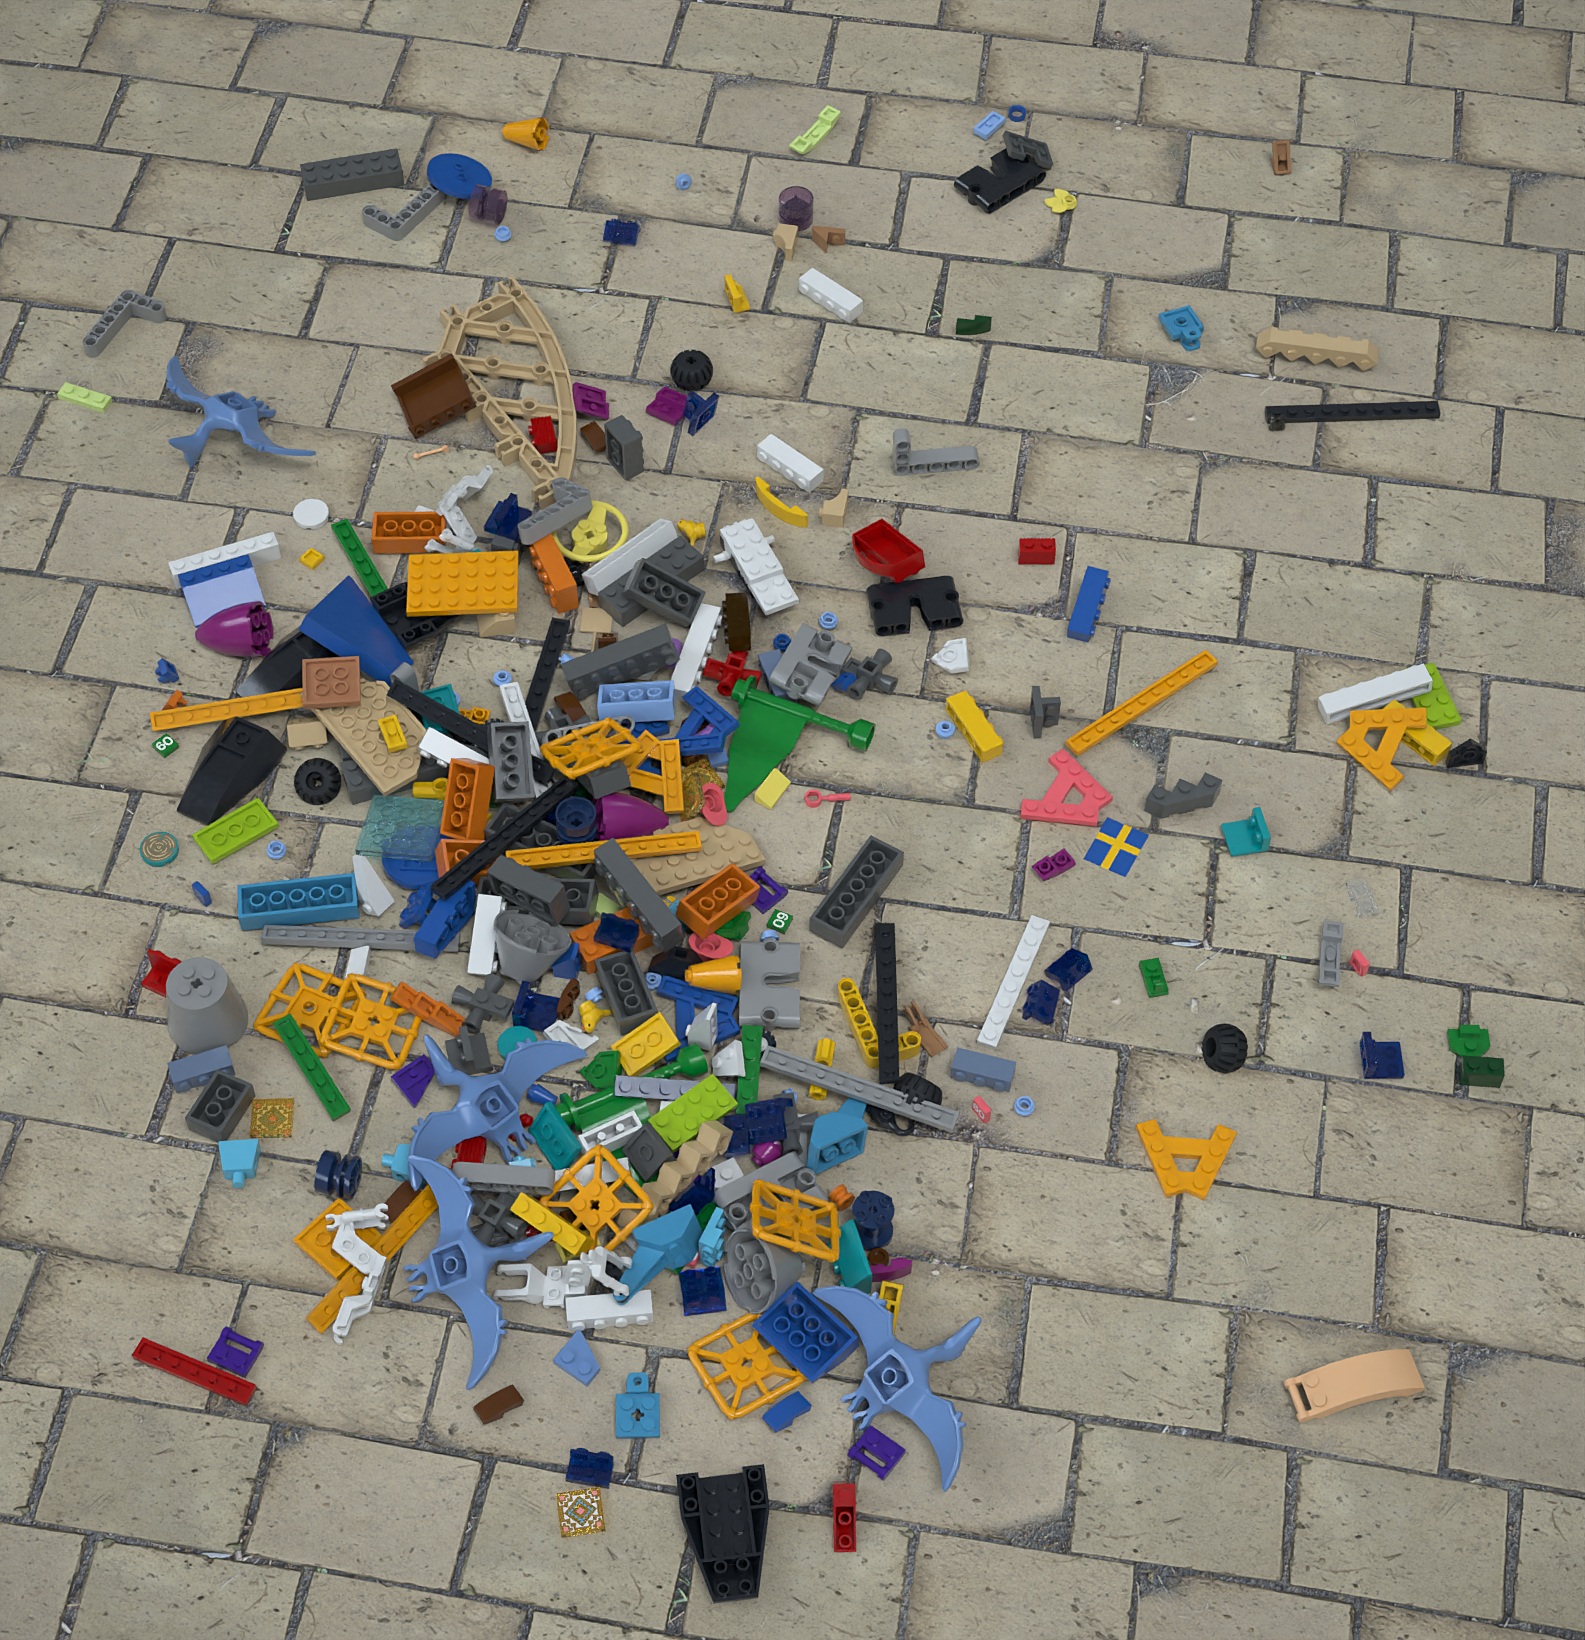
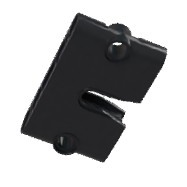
[954,148,1046,214]
[866,576,964,636]

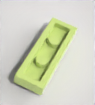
[57,382,112,413]

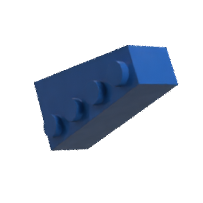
[1067,566,1111,643]
[413,880,476,959]

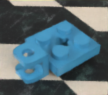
[1158,305,1204,351]
[616,1372,660,1439]

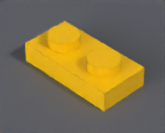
[378,715,408,753]

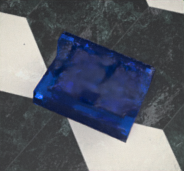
[603,219,641,246]
[593,912,640,953]
[1044,948,1093,991]
[1022,979,1060,1026]
[722,1113,750,1159]
[565,1448,615,1489]

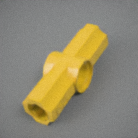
[413,777,448,803]
[809,1038,836,1101]

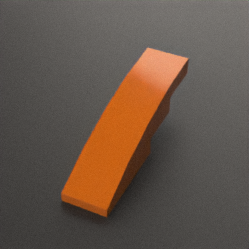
[390,981,466,1038]

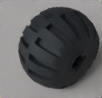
[670,349,713,391]
[294,758,342,805]
[1202,1023,1248,1074]
[893,1072,942,1107]

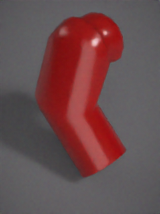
[508,1113,533,1141]

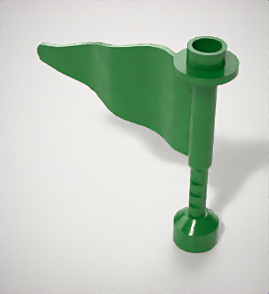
[724,675,876,812]
[554,1043,708,1218]

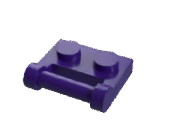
[749,866,789,914]
[207,1326,264,1378]
[847,1425,906,1481]

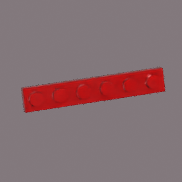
[132,1337,257,1407]

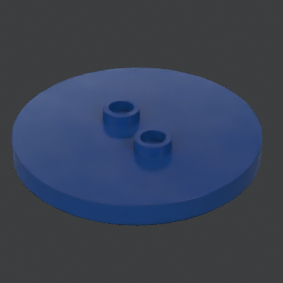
[427,153,492,199]
[382,827,454,890]

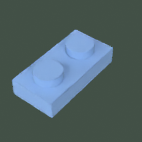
[973,111,1006,140]

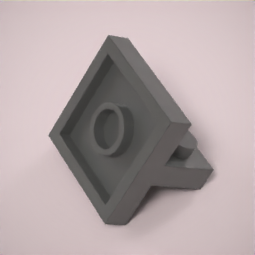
[1030,686,1061,739]
[445,1026,492,1075]
[622,1123,676,1182]

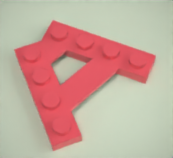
[1021,749,1113,827]

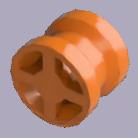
[829,1184,855,1211]

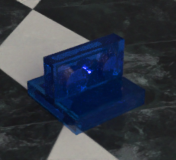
[683,390,720,436]
[483,493,532,541]

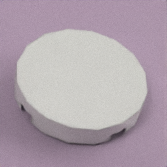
[293,499,329,530]

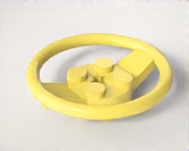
[551,500,629,564]

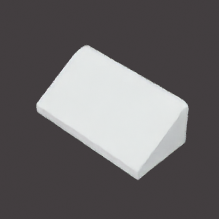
[345,946,371,986]

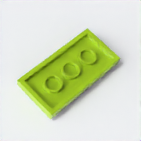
[1399,663,1462,730]
[192,798,279,865]
[648,1073,738,1153]

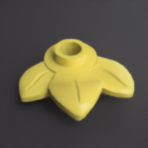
[1044,189,1077,213]

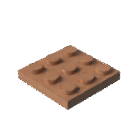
[302,656,361,709]

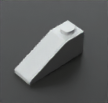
[352,854,395,916]
[685,1003,718,1051]

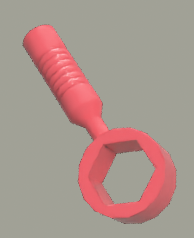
[805,790,851,808]

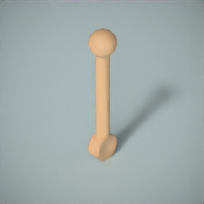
[413,445,449,460]

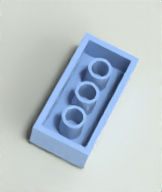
[597,680,676,724]

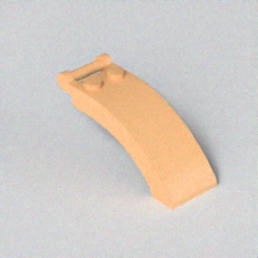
[1284,1349,1426,1423]

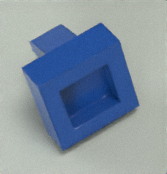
[155,658,179,684]

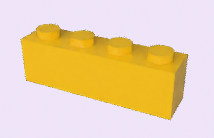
[945,690,1004,763]
[1383,700,1452,767]
[510,1192,595,1257]

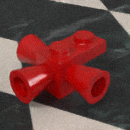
[702,651,762,697]

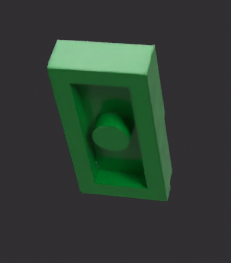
[1139,957,1169,998]

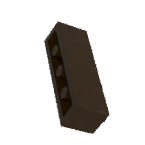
[722,592,751,651]

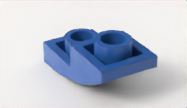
[762,1391,812,1433]

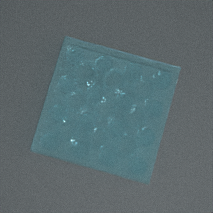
[355,795,445,862]

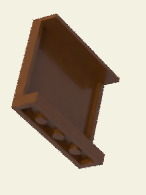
[391,353,477,439]

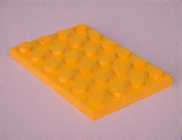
[406,551,519,617]

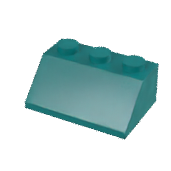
[826,1219,872,1294]

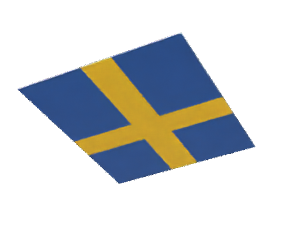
[1083,817,1149,877]

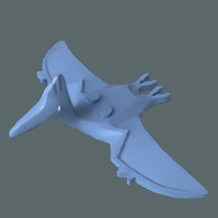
[166,356,316,468]
[408,1034,588,1191]
[403,1155,554,1390]
[812,1286,981,1492]

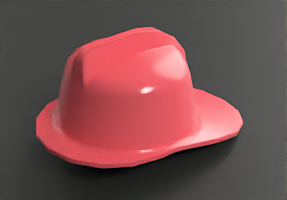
[695,783,727,826]
[689,932,733,962]

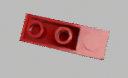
[832,1481,856,1552]

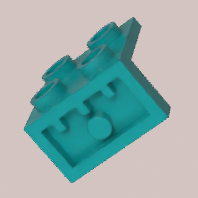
[1221,807,1271,857]

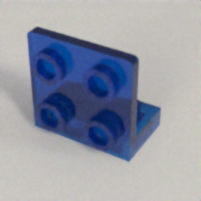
[512,980,560,1032]
[1359,1032,1405,1079]
[745,1098,793,1145]
[668,1167,716,1216]
[679,1266,727,1316]

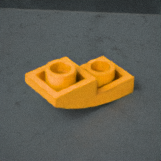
[458,707,491,725]

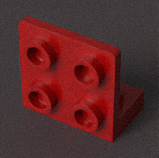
[141,949,181,998]

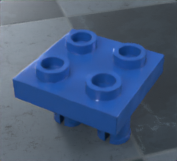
[399,882,437,929]

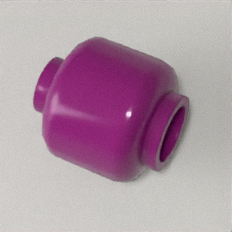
[751,1137,782,1167]

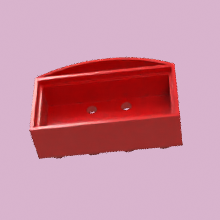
[852,519,925,583]

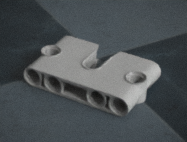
[769,623,853,707]
[739,938,800,1031]
[712,1151,830,1234]

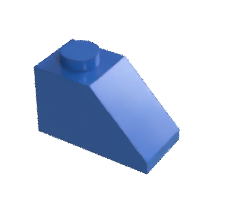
[550,943,581,980]

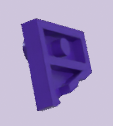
[391,1054,435,1108]

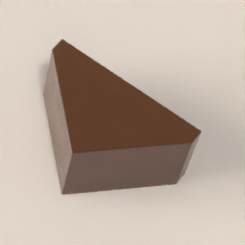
[598,633,618,649]

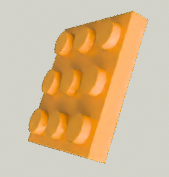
[293,1198,382,1281]

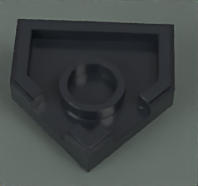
[1445,738,1487,768]

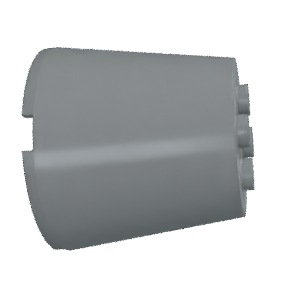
[166,957,248,1055]

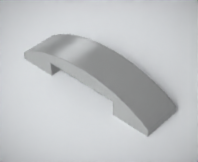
[1319,920,1344,987]

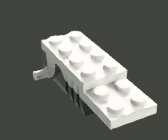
[713,518,799,616]

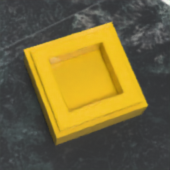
[299,548,325,571]

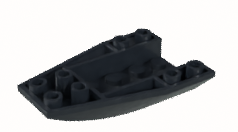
[370,582,465,648]
[236,626,340,715]
[177,716,287,825]
[676,1464,770,1604]

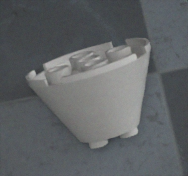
[493,910,572,985]
[723,1228,805,1314]

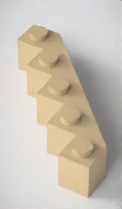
[1256,327,1379,371]
[617,1120,733,1235]

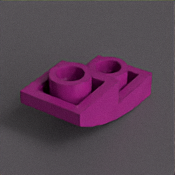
[1032,848,1076,881]
[870,1257,912,1282]

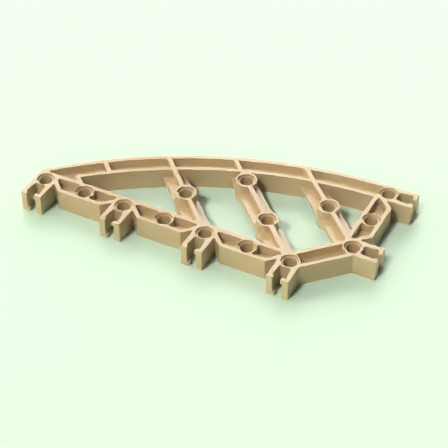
[423,276,577,510]

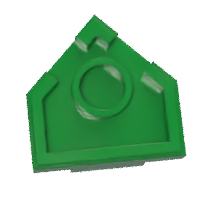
[714,911,752,940]
[1447,1025,1491,1057]
[579,1050,623,1091]

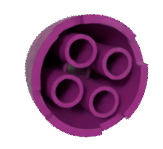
[195,601,274,657]
[592,792,669,842]

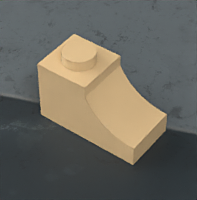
[773,223,798,261]
[819,489,849,528]

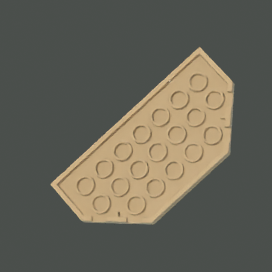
[300,678,426,796]
[613,817,765,906]

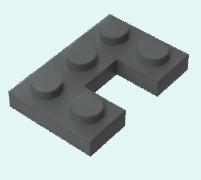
[1002,130,1054,169]

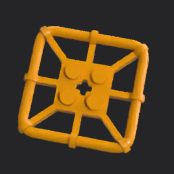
[540,717,642,779]
[253,962,367,1058]
[319,973,422,1071]
[539,1144,654,1258]
[750,1179,841,1263]
[687,1311,807,1420]

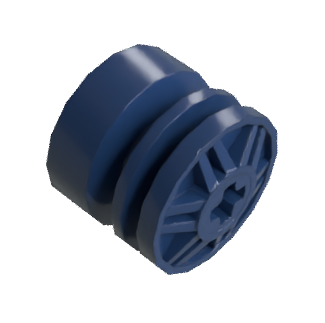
[555,797,597,845]
[314,1150,362,1200]

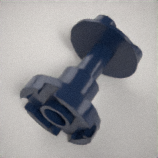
[852,1190,895,1251]

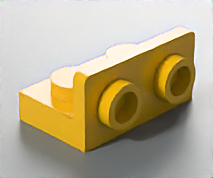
[724,274,750,313]

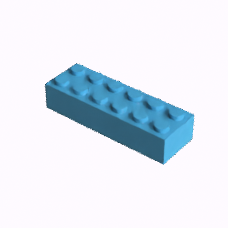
[237,873,360,931]

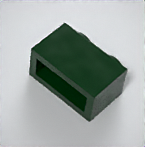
[1458,1055,1505,1088]

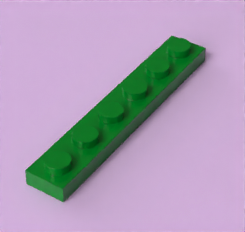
[331,519,388,597]
[273,1013,351,1121]
[734,1025,763,1146]

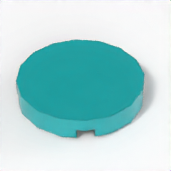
[497,1026,537,1060]

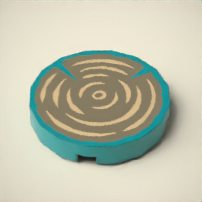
[139,832,179,867]

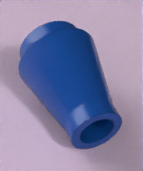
[526,1084,558,1105]

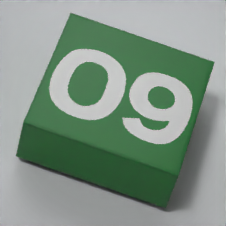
[152,733,179,758]
[767,909,793,934]

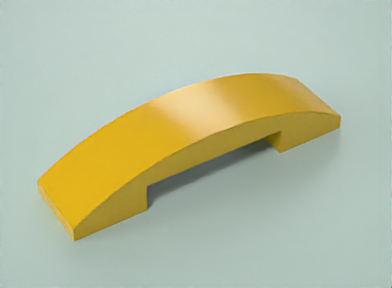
[755,476,808,528]

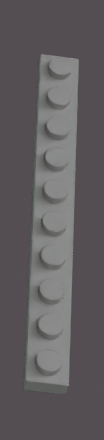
[261,925,461,952]
[760,1045,960,1133]

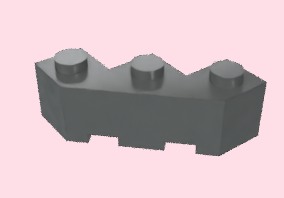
[1144,772,1222,819]

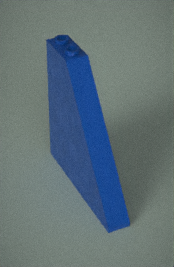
[298,575,414,687]

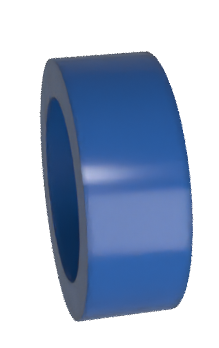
[1008,105,1026,122]

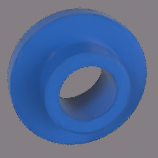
[773,634,791,651]

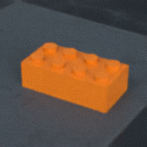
[371,511,448,553]
[529,533,579,614]
[440,758,495,840]
[675,863,761,940]
[569,907,653,975]

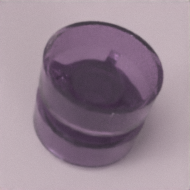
[468,184,508,225]
[779,186,814,231]

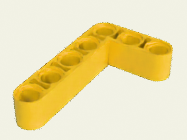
[837,977,921,1069]

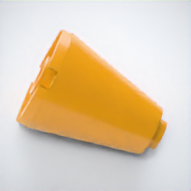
[502,117,549,150]
[685,955,742,995]

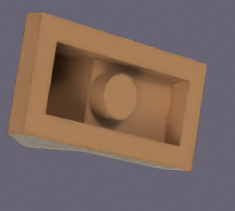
[1270,140,1291,175]
[812,226,846,253]

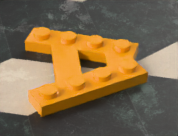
[1336,707,1427,791]
[620,730,684,814]
[1136,1119,1237,1200]

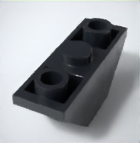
[648,946,703,980]

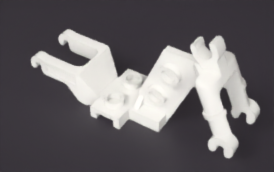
[424,465,493,553]
[326,1203,389,1345]
[493,1246,632,1309]

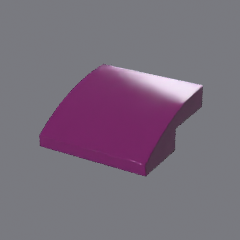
[572,382,609,420]
[646,387,694,425]

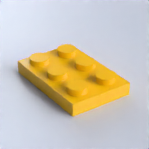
[610,1012,681,1077]

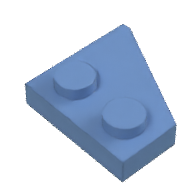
[553,1330,600,1387]

